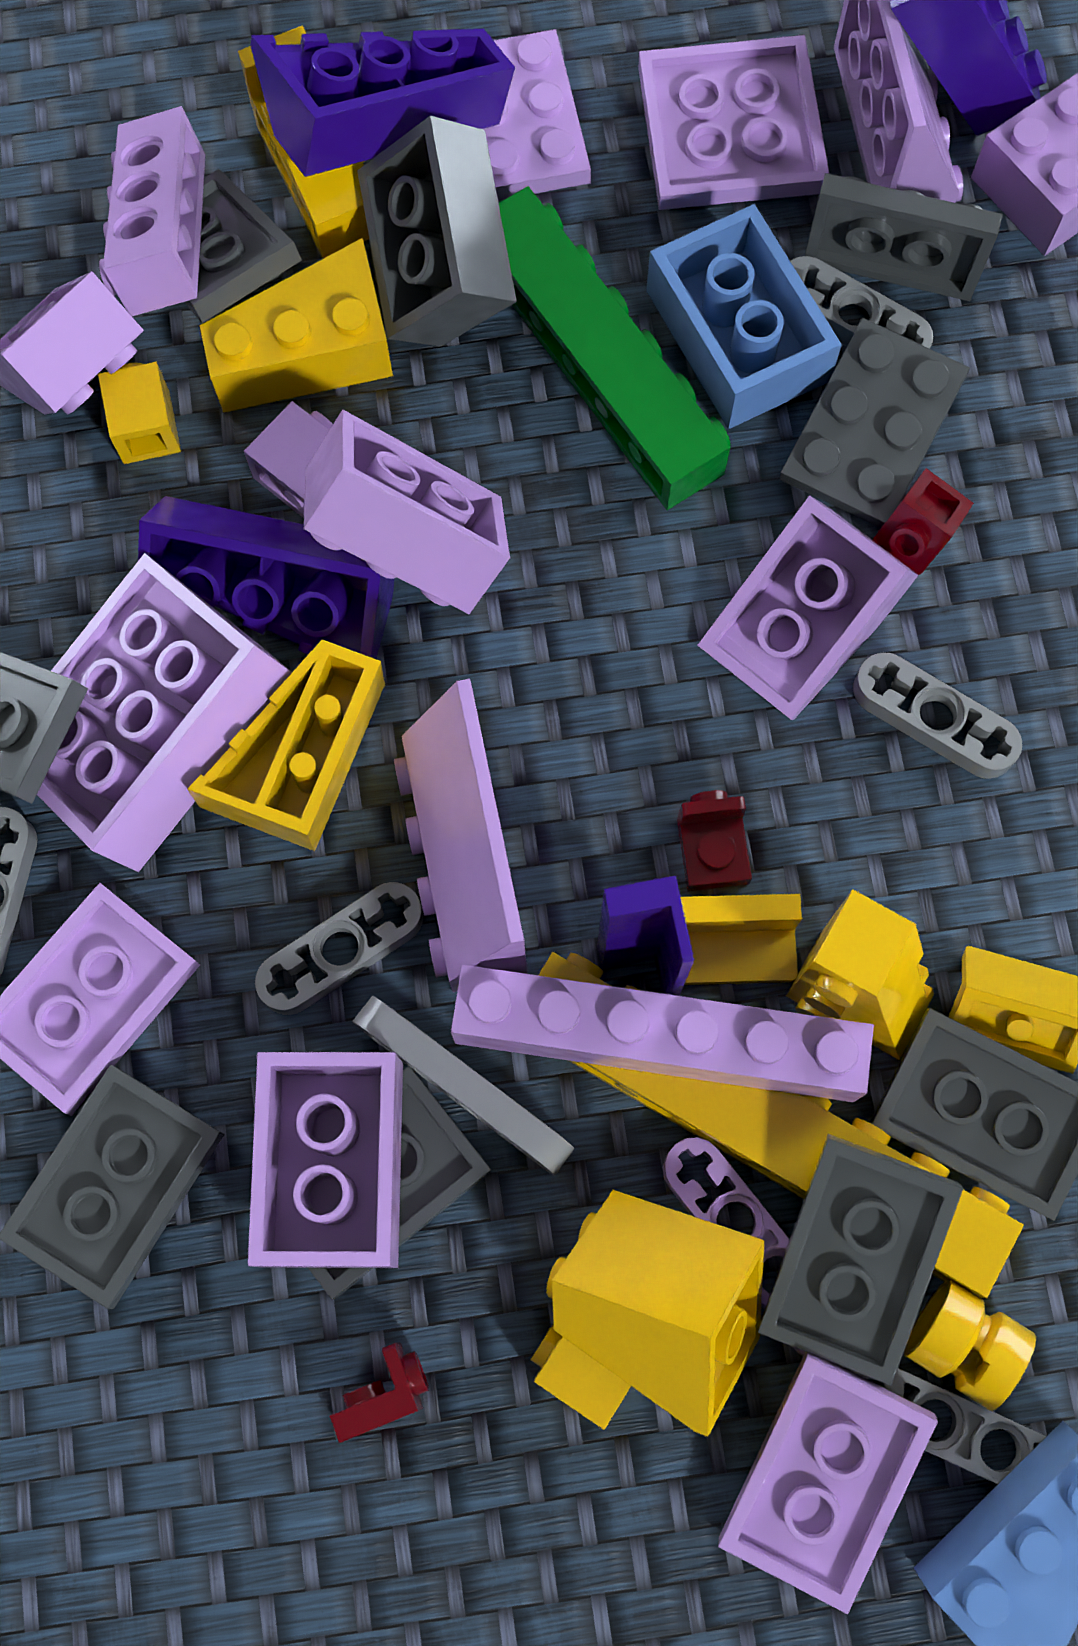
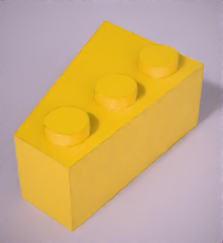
[238,25,369,258]
[200,238,393,413]
[187,639,385,851]
[786,890,934,1060]

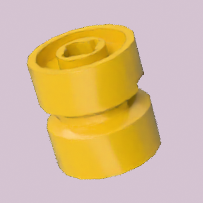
[904,1279,1036,1411]

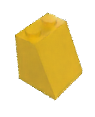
[547,1190,764,1437]

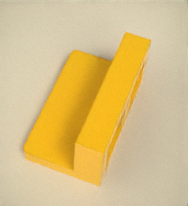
[681,894,802,985]
[949,946,1078,1074]

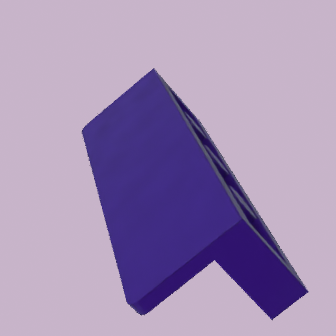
[597,875,694,996]

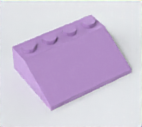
[834,0,963,203]
[37,553,292,872]
[394,679,527,992]

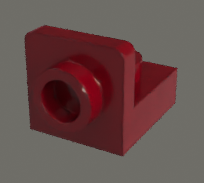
[873,468,974,575]
[677,790,752,892]
[330,1343,429,1443]

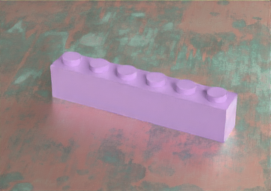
[451,965,874,1102]

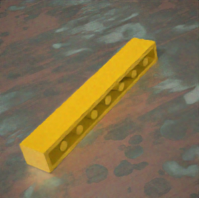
[538,952,1024,1298]

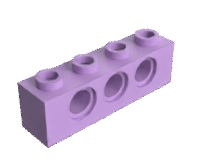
[99,106,205,316]

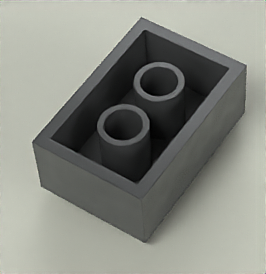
[357,116,517,347]

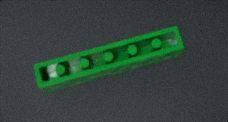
[498,186,730,511]

